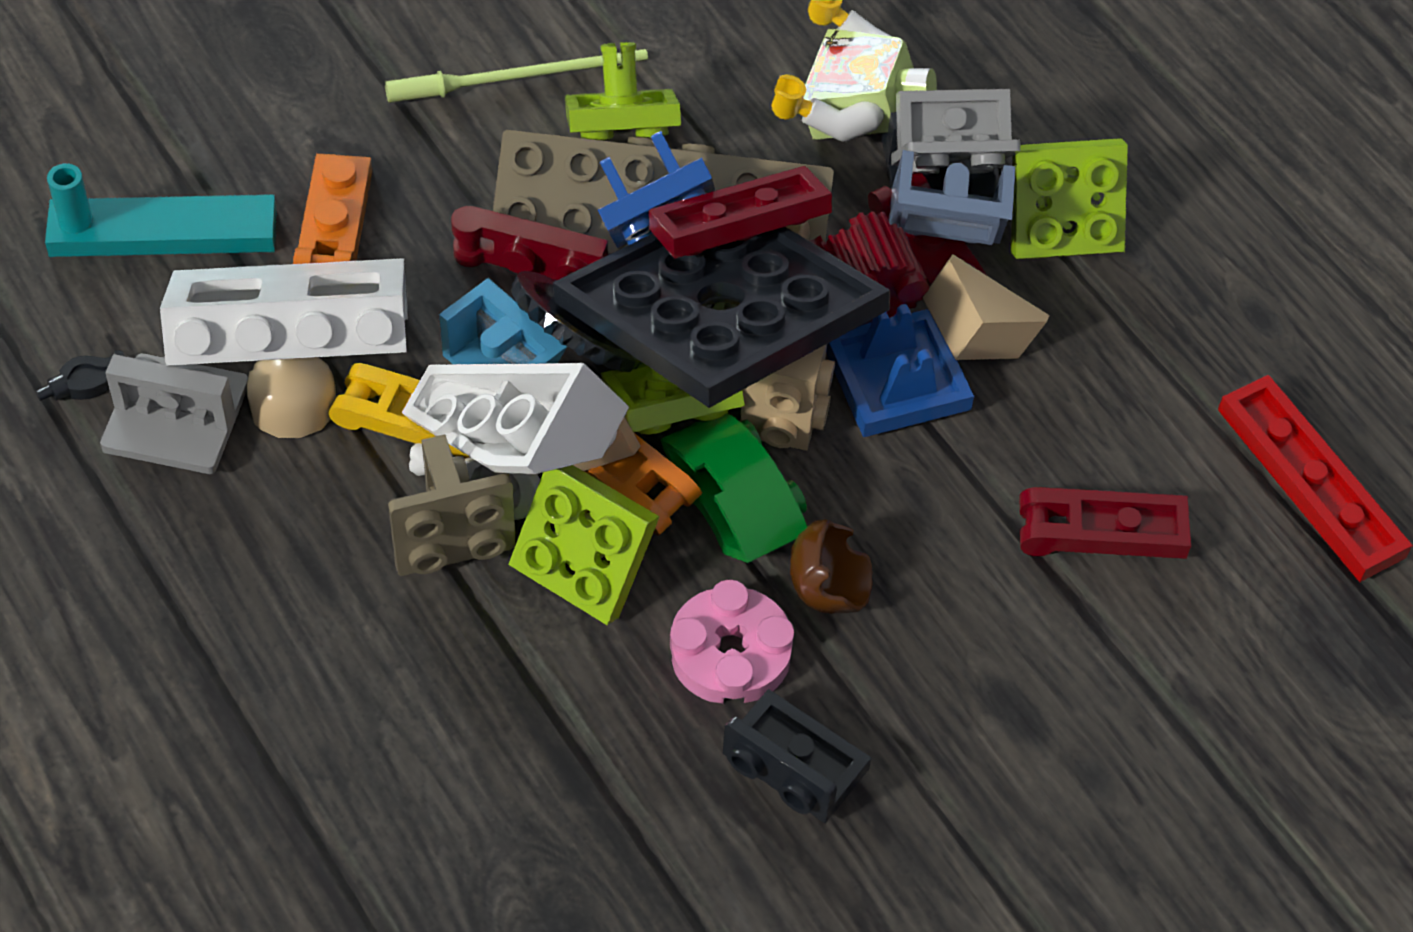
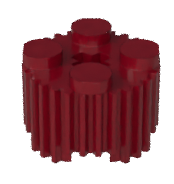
[808,211,930,325]

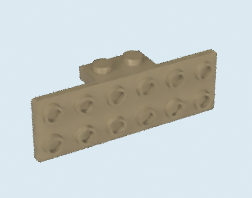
[493,130,834,254]

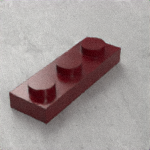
[649,166,832,259]

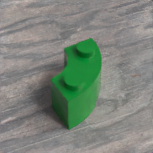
[660,413,807,563]

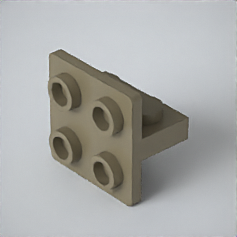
[388,434,516,576]

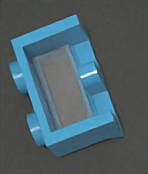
[439,278,568,365]

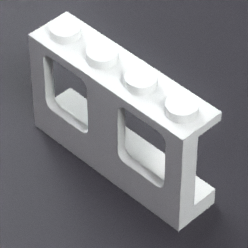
[160,258,408,366]

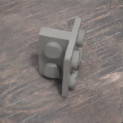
[891,89,1020,175]
[100,353,248,474]

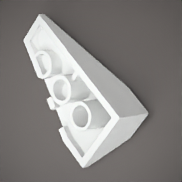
[402,363,629,474]

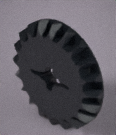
[511,271,642,372]

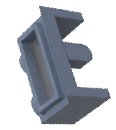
[889,150,1015,245]

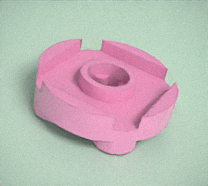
[670,580,794,704]

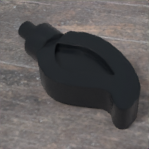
[36,350,124,401]

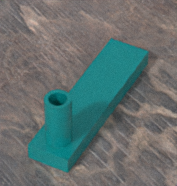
[45,163,277,257]

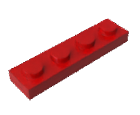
[1218,374,1413,582]

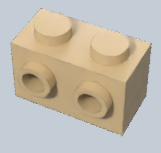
[741,344,835,451]

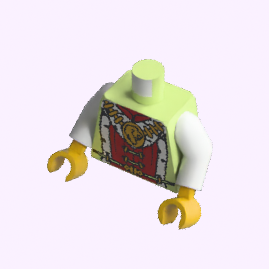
[772,0,937,142]

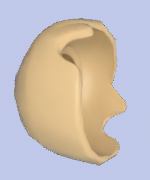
[246,357,336,438]

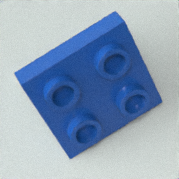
[598,131,716,248]
[826,304,974,437]

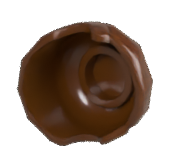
[790,519,873,614]

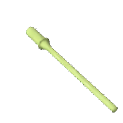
[385,49,648,103]

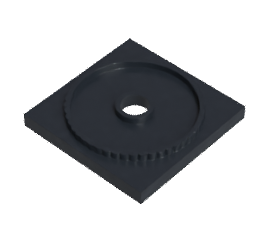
[553,227,890,408]

